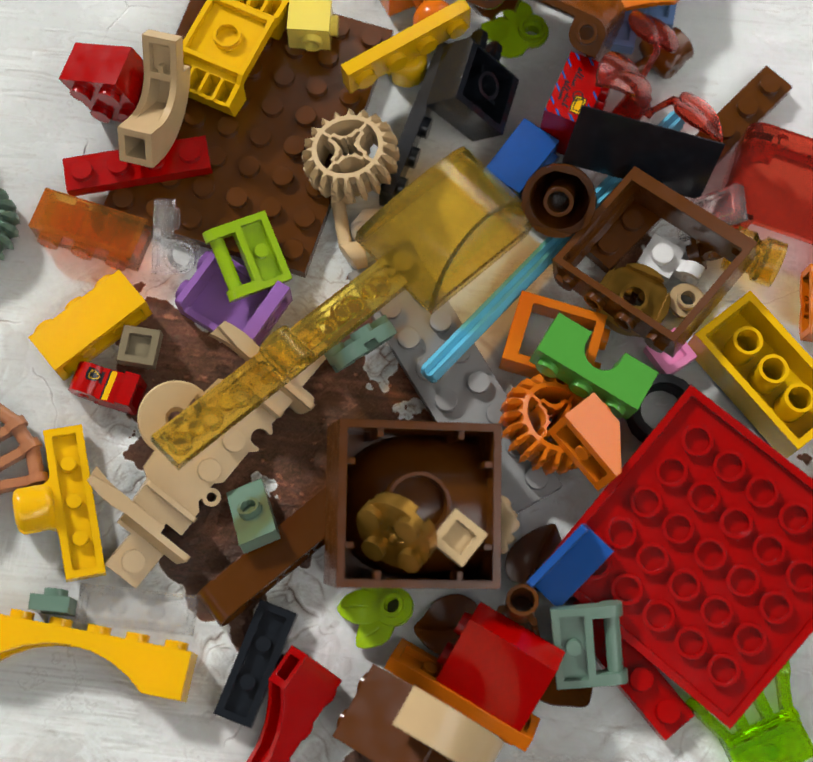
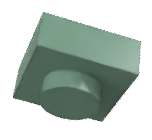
[28,588,79,617]

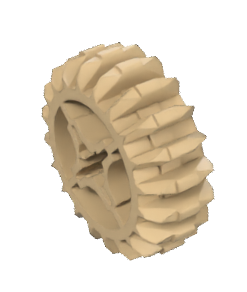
[302,108,400,204]

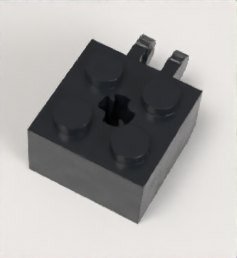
[426,28,519,141]

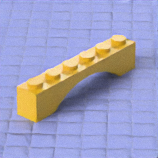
[0,609,198,702]

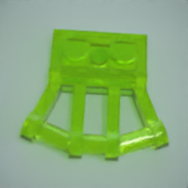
[685,661,813,762]

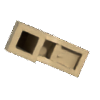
[117,29,190,168]
[392,686,504,762]

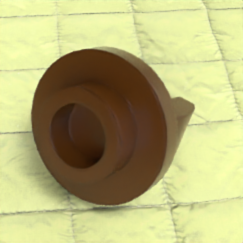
[686,237,723,270]

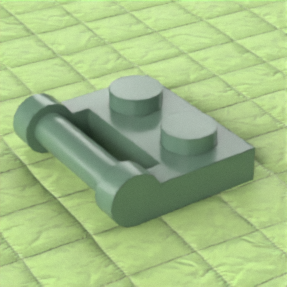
[549,600,629,690]

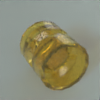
[720,225,788,288]

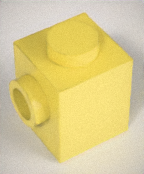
[287,0,339,52]

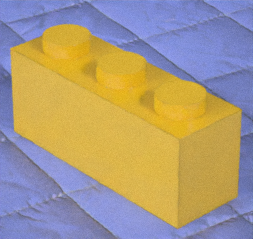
[28,270,152,381]

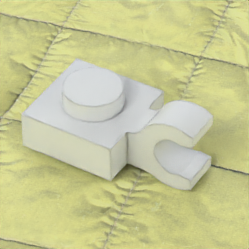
[637,233,705,286]

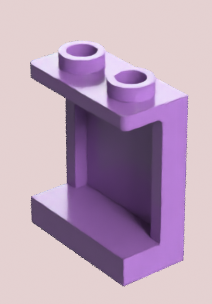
[175,250,293,347]

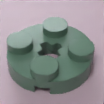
[324,315,398,373]

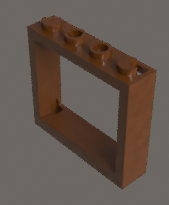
[552,166,758,358]

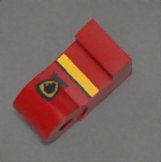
[68,361,147,416]

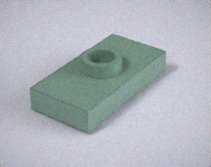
[226,478,281,554]

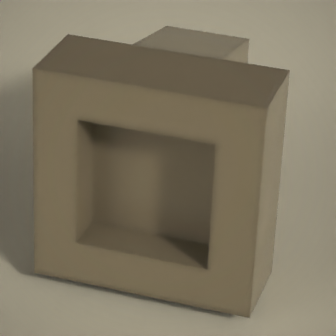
[116,325,163,370]

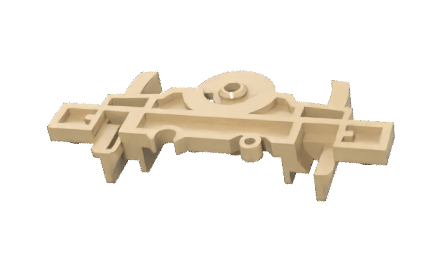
[87,321,329,589]

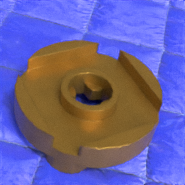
[596,263,671,337]
[356,492,438,573]

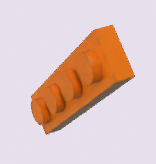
[384,638,540,752]

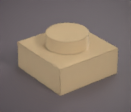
[436,508,488,568]

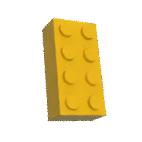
[688,291,813,459]

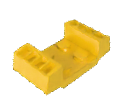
[183,0,289,117]

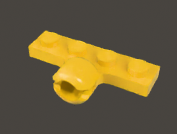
[341,0,471,94]
[12,424,106,583]

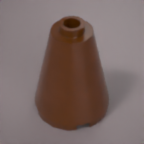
[521,163,597,238]

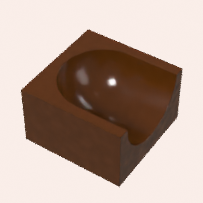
[323,418,502,589]

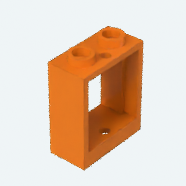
[498,290,611,386]

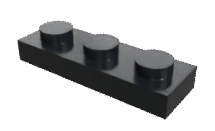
[213,599,298,729]

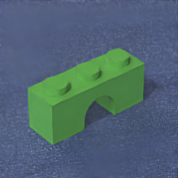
[529,313,659,420]

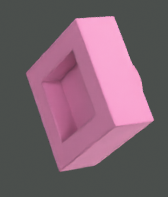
[643,327,697,375]

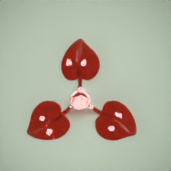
[595,10,723,143]

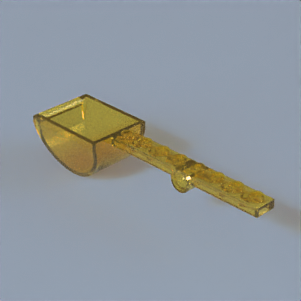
[151,146,532,470]

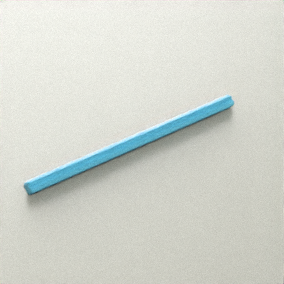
[420,111,686,383]

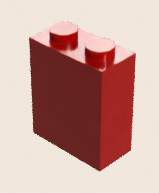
[435,602,566,732]

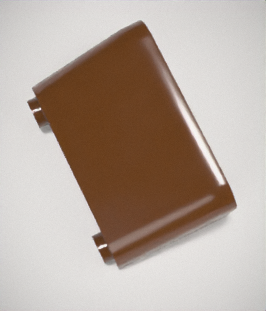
[465,0,625,64]

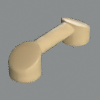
[331,195,368,269]

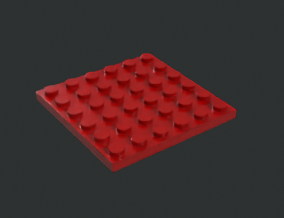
[540,385,813,729]

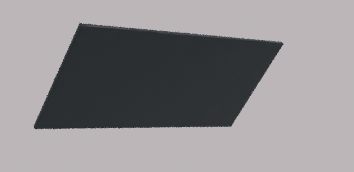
[562,105,725,200]

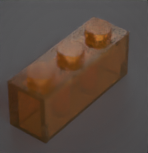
[28,187,154,271]

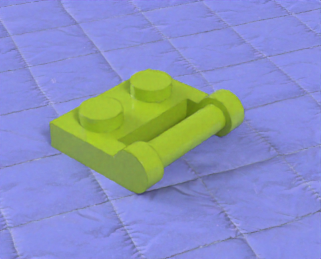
[202,210,292,303]

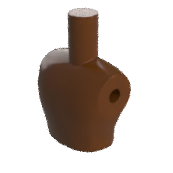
[628,27,694,79]

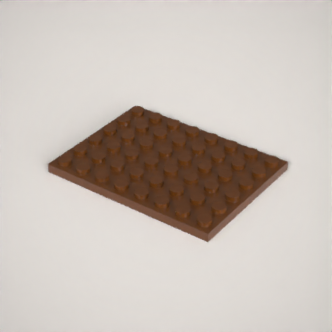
[101,0,393,278]

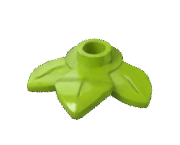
[481,1,549,58]
[337,588,414,649]

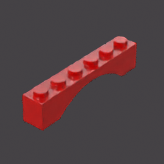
[247,646,342,762]

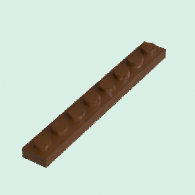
[586,65,793,274]

